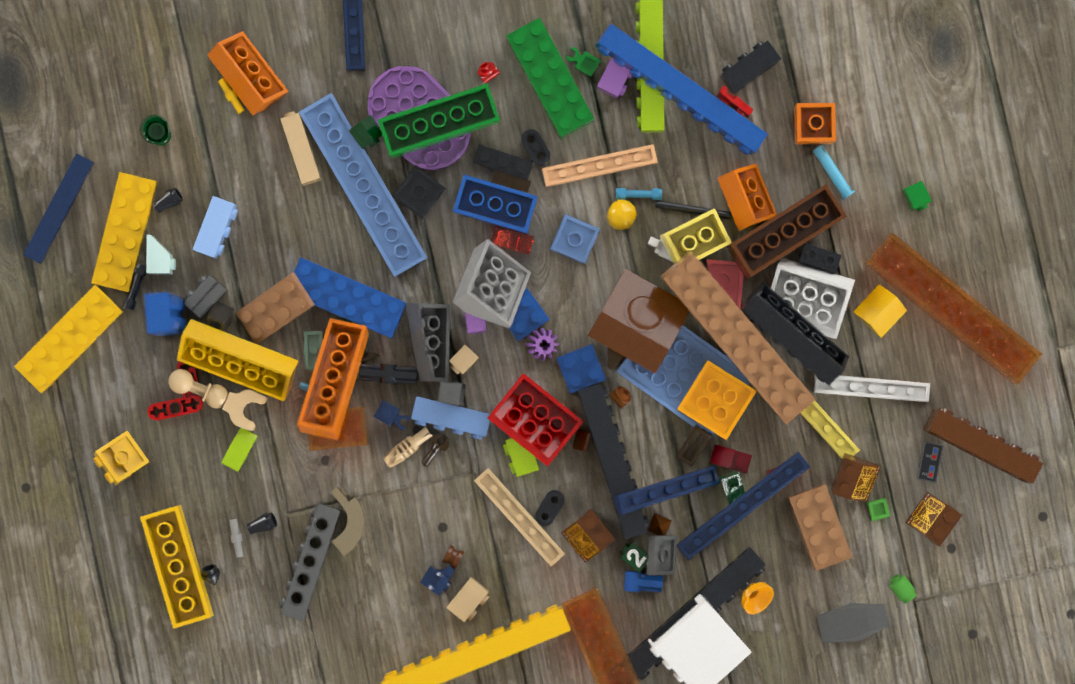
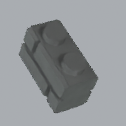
[184,275,228,319]

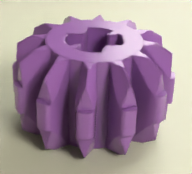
[526,328,559,361]

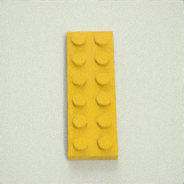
[91,172,158,292]
[14,285,123,393]

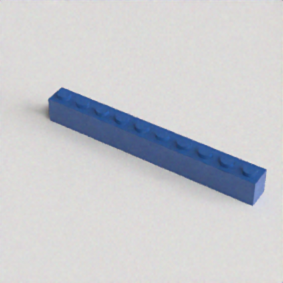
[595,24,768,155]

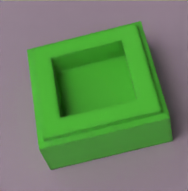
[866,498,890,521]

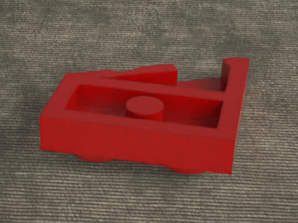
[716,85,754,118]

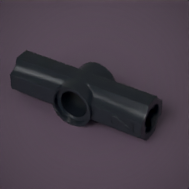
[359,364,418,384]

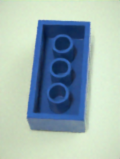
[453,175,538,234]
[144,292,186,337]

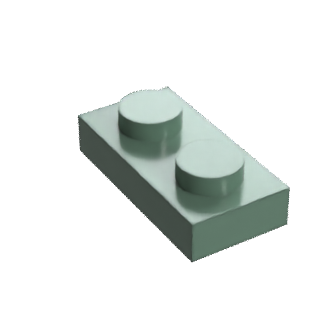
[303,331,324,370]

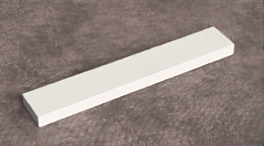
[813,374,930,402]

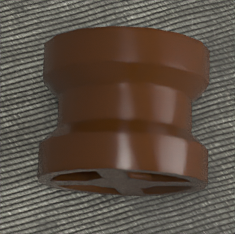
[442,545,464,569]

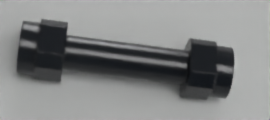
[123,264,146,311]

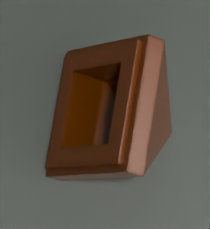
[647,513,672,536]

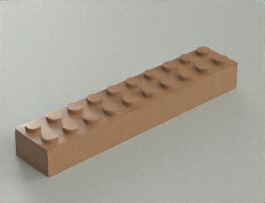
[660,251,816,424]

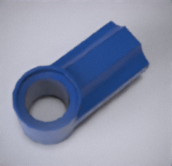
[624,571,663,592]

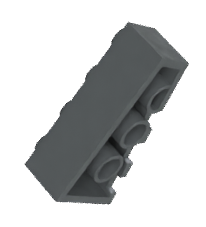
[405,303,450,382]

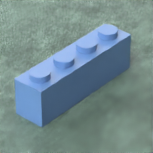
[411,396,490,440]

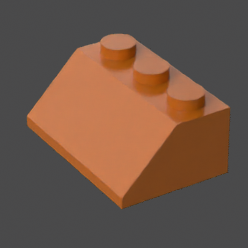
[717,163,777,231]

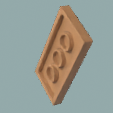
[236,273,315,345]

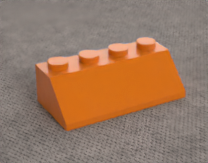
[207,31,289,116]

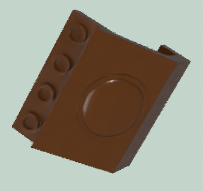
[588,268,690,374]

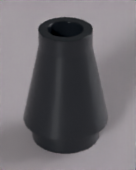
[153,187,183,213]
[247,512,277,534]

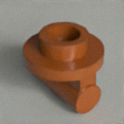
[609,386,631,409]

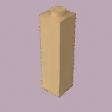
[280,111,322,186]

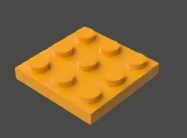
[677,360,757,440]

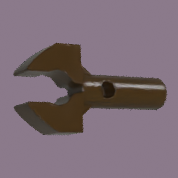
[421,433,449,467]

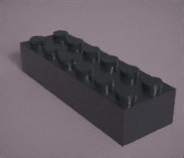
[741,281,849,386]

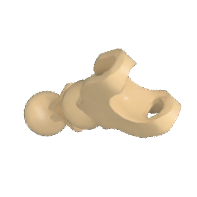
[168,369,268,431]

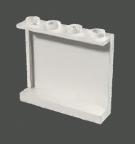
[648,594,752,684]

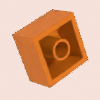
[794,103,836,144]

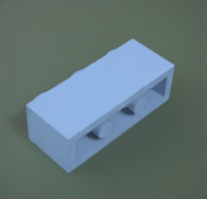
[192,196,238,259]

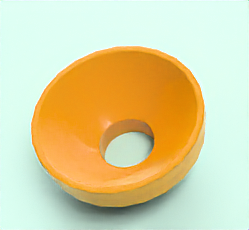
[741,582,774,614]

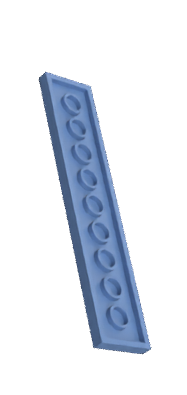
[299,93,427,277]

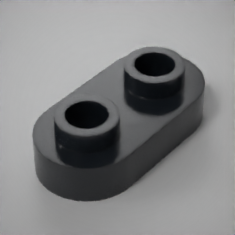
[522,129,550,166]
[535,490,564,526]

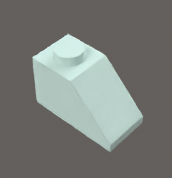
[146,235,176,274]

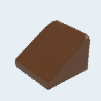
[573,430,592,452]

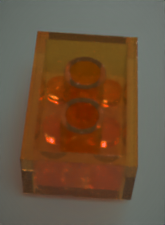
[308,406,369,451]

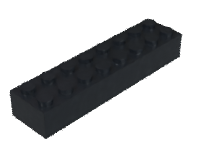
[578,384,650,539]

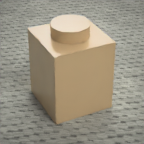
[450,345,479,375]

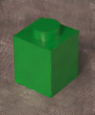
[902,181,932,212]

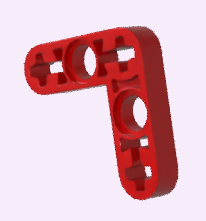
[147,361,203,420]

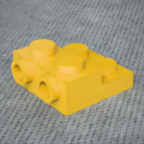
[93,431,149,486]

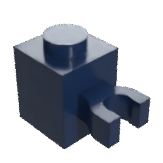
[373,400,411,431]

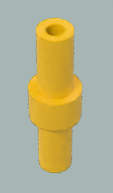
[218,78,245,114]

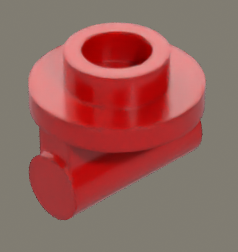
[477,62,500,84]

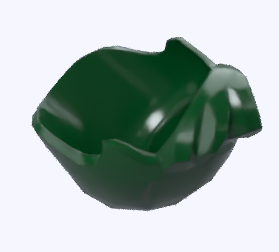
[139,114,171,146]

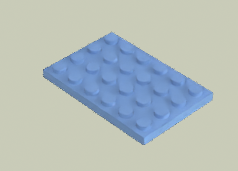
[616,325,750,439]

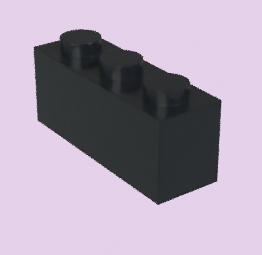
[720,40,781,95]

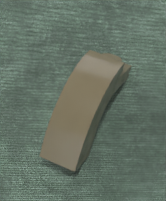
[331,487,365,556]

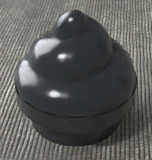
[201,564,220,585]

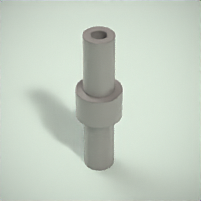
[229,519,243,558]

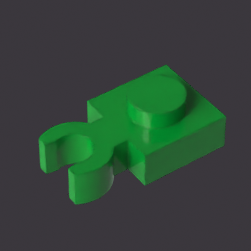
[565,47,601,78]

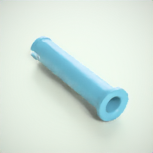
[812,145,855,200]

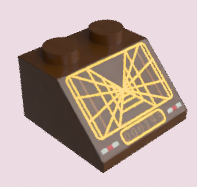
[831,453,881,501]
[905,492,963,546]
[561,509,616,562]

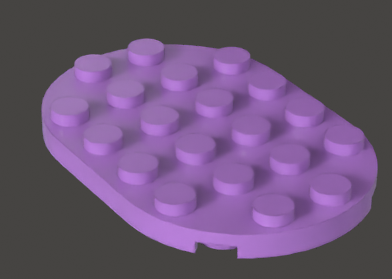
[368,66,471,170]

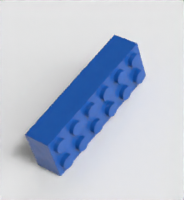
[294,257,406,339]

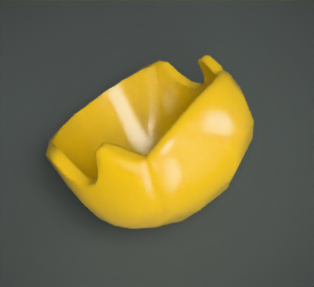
[607,199,637,231]

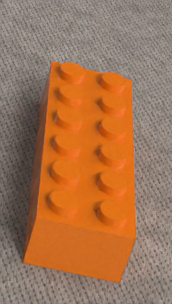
[297,318,369,440]

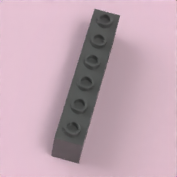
[280,503,342,621]

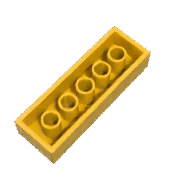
[177,319,299,401]
[140,505,214,629]

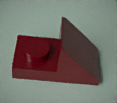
[710,444,752,474]

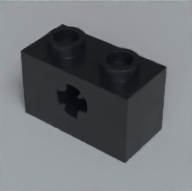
[797,243,842,274]

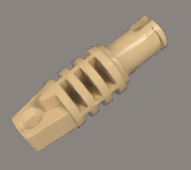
[383,427,432,468]

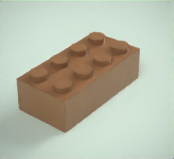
[787,484,853,571]

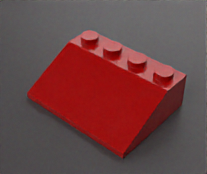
[487,373,584,467]

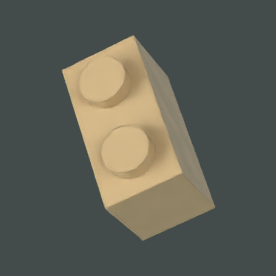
[446,577,489,622]

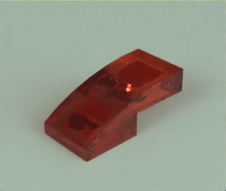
[491,225,534,255]

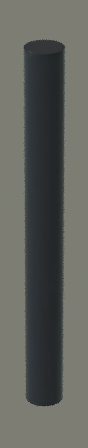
[655,200,732,219]

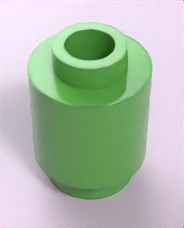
[889,574,917,603]

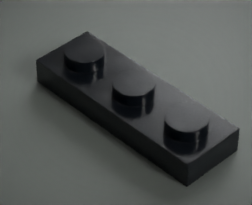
[473,144,533,180]

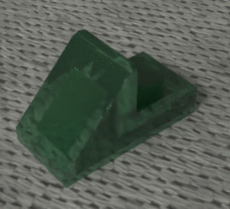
[719,471,745,504]

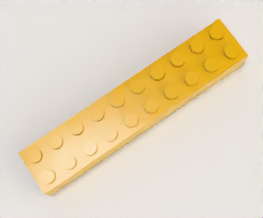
[381,604,571,684]

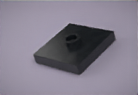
[393,166,446,219]

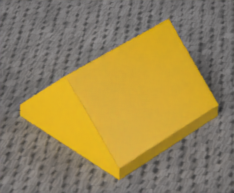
[853,284,907,338]

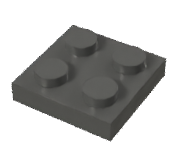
[647,535,677,575]

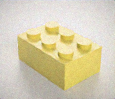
[660,209,732,264]

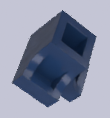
[420,565,455,595]

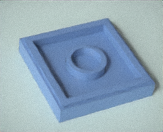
[550,214,600,264]

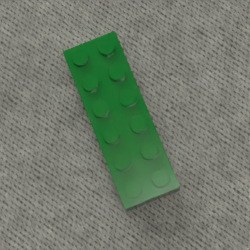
[506,18,594,139]
[378,83,500,159]

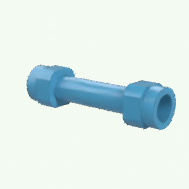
[616,188,662,200]

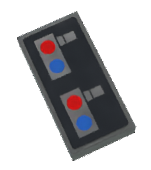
[916,442,944,483]

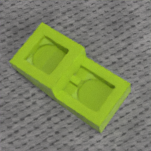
[221,428,258,472]

